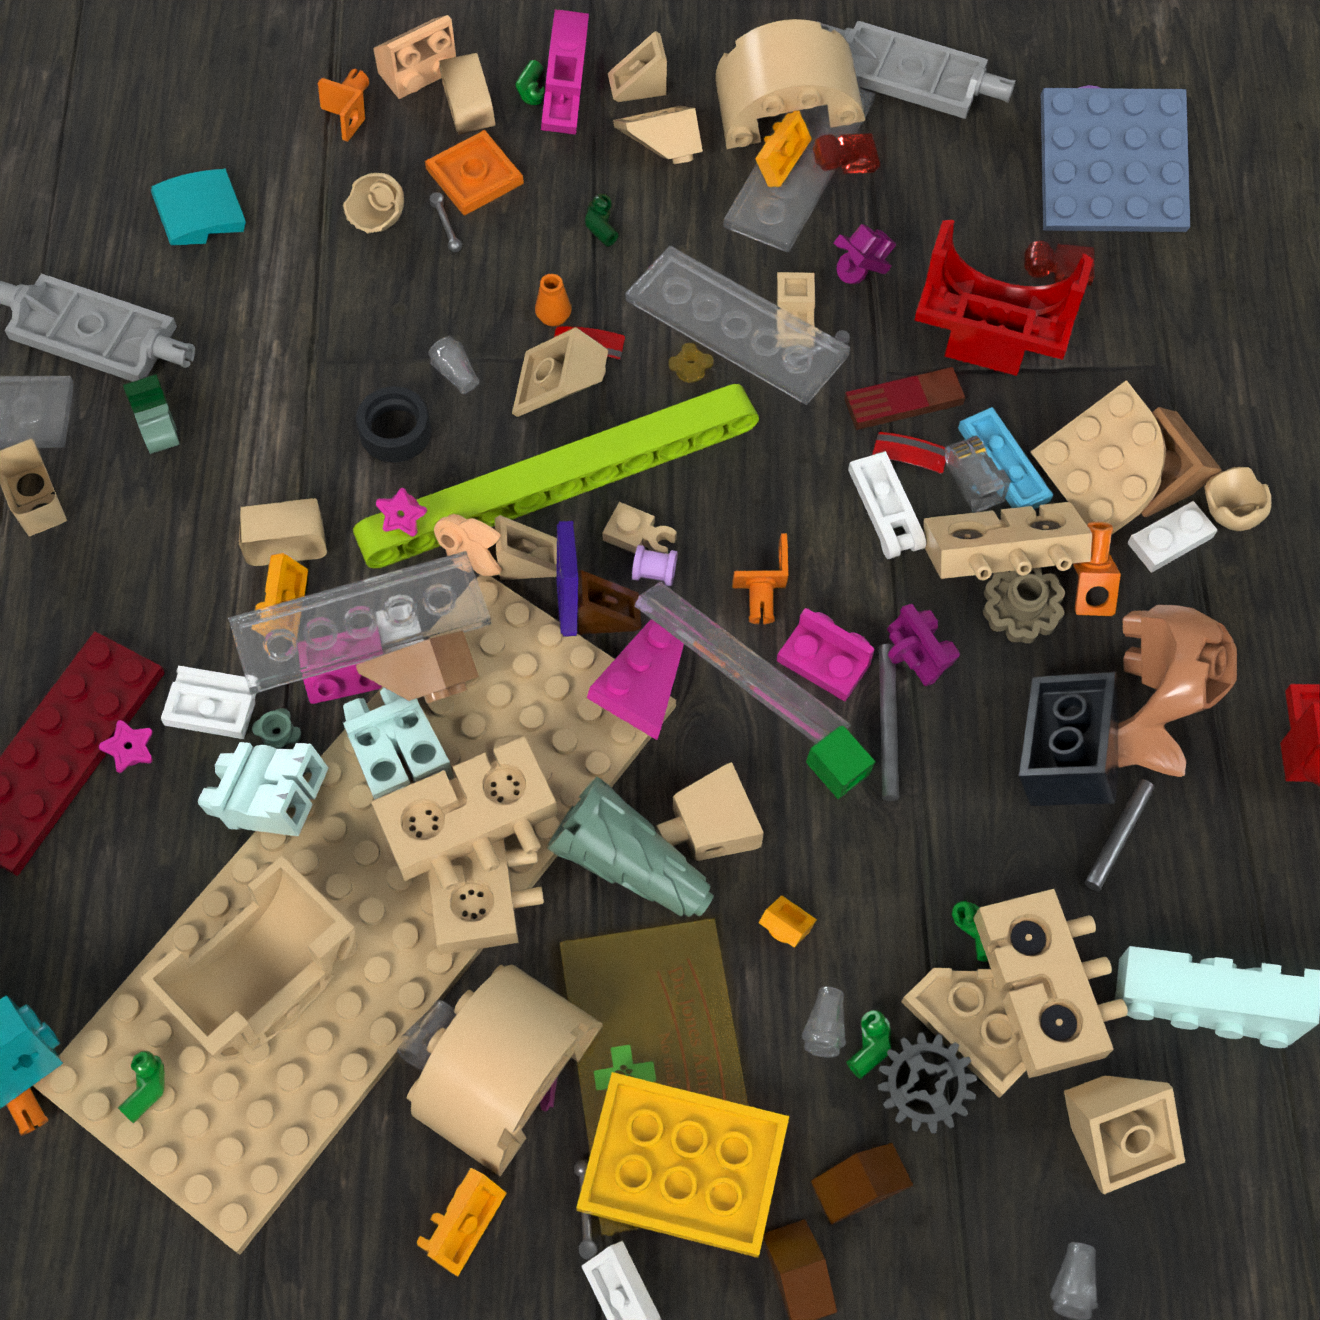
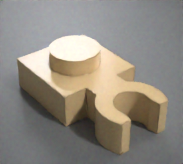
[602,502,677,554]

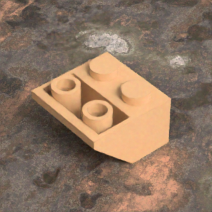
[373,15,456,99]

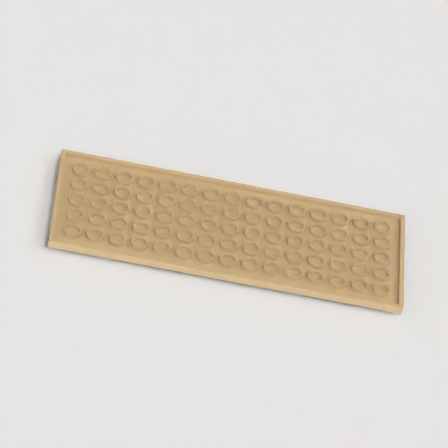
[33,574,676,1255]

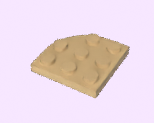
[1031,380,1166,535]

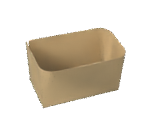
[439,53,496,135]
[0,438,67,536]
[239,498,327,566]

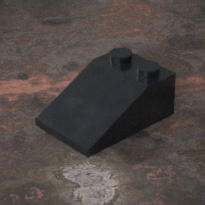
[1019,672,1119,806]

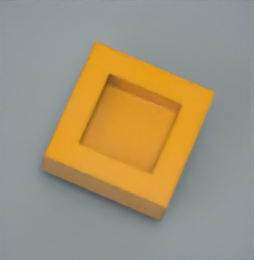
[759,895,817,948]

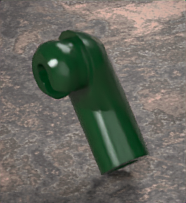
[585,193,619,247]

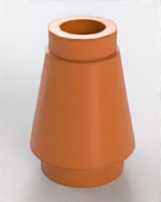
[535,274,572,326]

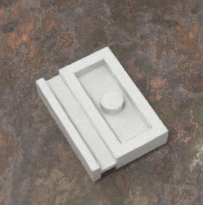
[161,665,261,739]

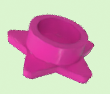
[376,488,427,536]
[99,720,153,773]

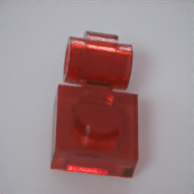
[813,133,880,174]
[1024,241,1095,286]

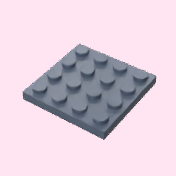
[1041,88,1190,232]

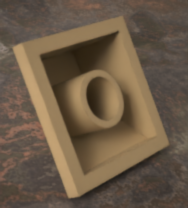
[613,106,703,164]
[512,327,608,417]
[1064,1076,1185,1194]

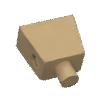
[656,762,764,861]

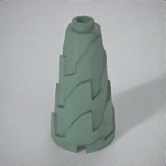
[547,777,714,917]

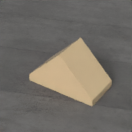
[607,31,667,102]
[495,515,557,580]

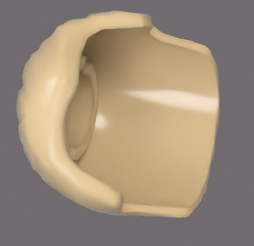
[343,173,404,233]
[1204,467,1272,531]

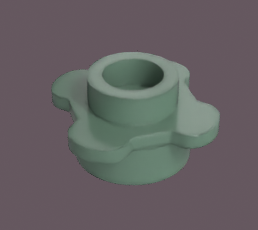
[252,708,301,749]

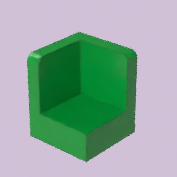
[806,726,875,799]

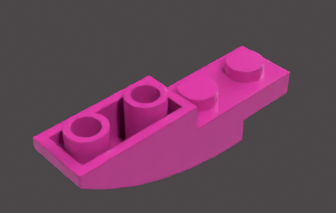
[541,9,589,135]

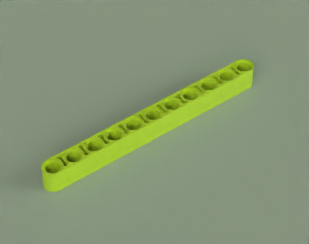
[353,384,759,569]

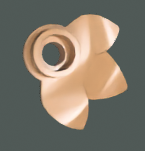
[434,514,502,576]

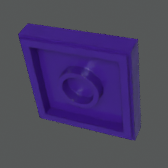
[556,521,578,637]

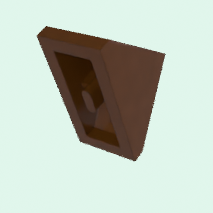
[578,570,641,635]
[810,1143,913,1225]
[763,1219,837,1320]

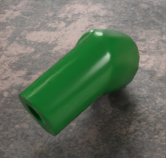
[515,60,545,106]
[952,901,988,962]
[846,1010,891,1079]
[118,1051,165,1124]

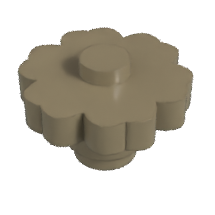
[983,568,1065,643]

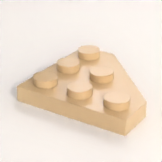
[902,968,1026,1098]

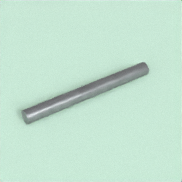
[879,644,899,801]

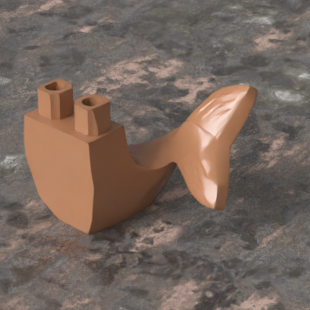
[1118,605,1237,777]

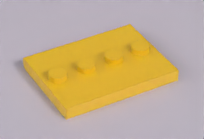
[577,1072,789,1258]

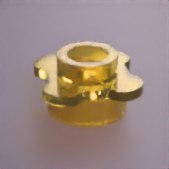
[669,343,713,383]

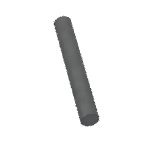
[1085,779,1155,891]

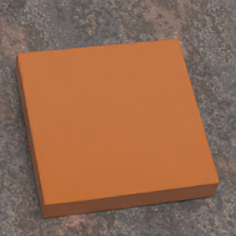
[425,130,524,216]

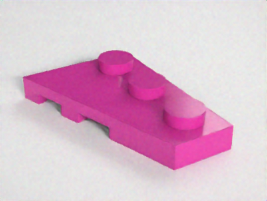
[587,619,686,740]

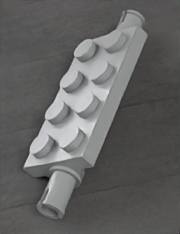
[817,21,1016,119]
[0,273,195,382]

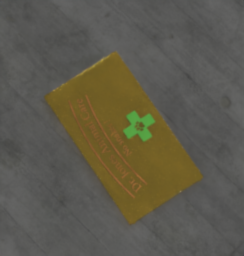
[560,918,749,1236]

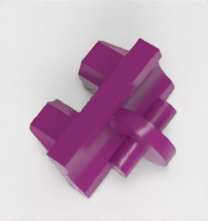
[833,224,897,284]
[887,604,960,687]

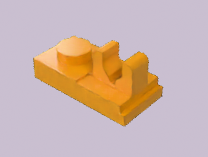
[755,111,812,187]
[252,553,309,643]
[417,1168,507,1277]

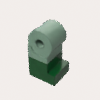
[123,374,180,454]

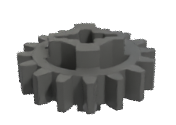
[878,1032,977,1134]

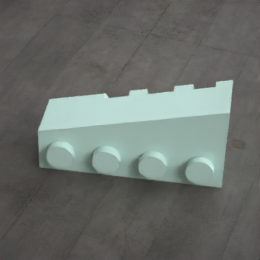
[1115,946,1320,1048]

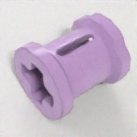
[632,545,678,586]

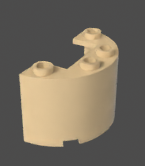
[716,19,865,149]
[140,855,355,1061]
[407,965,603,1177]

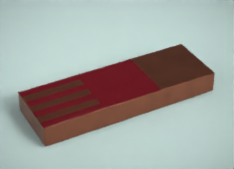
[844,367,965,430]

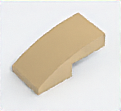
[777,272,815,350]

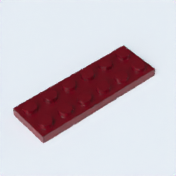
[0,631,165,876]

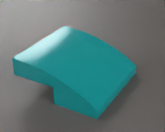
[151,169,246,245]

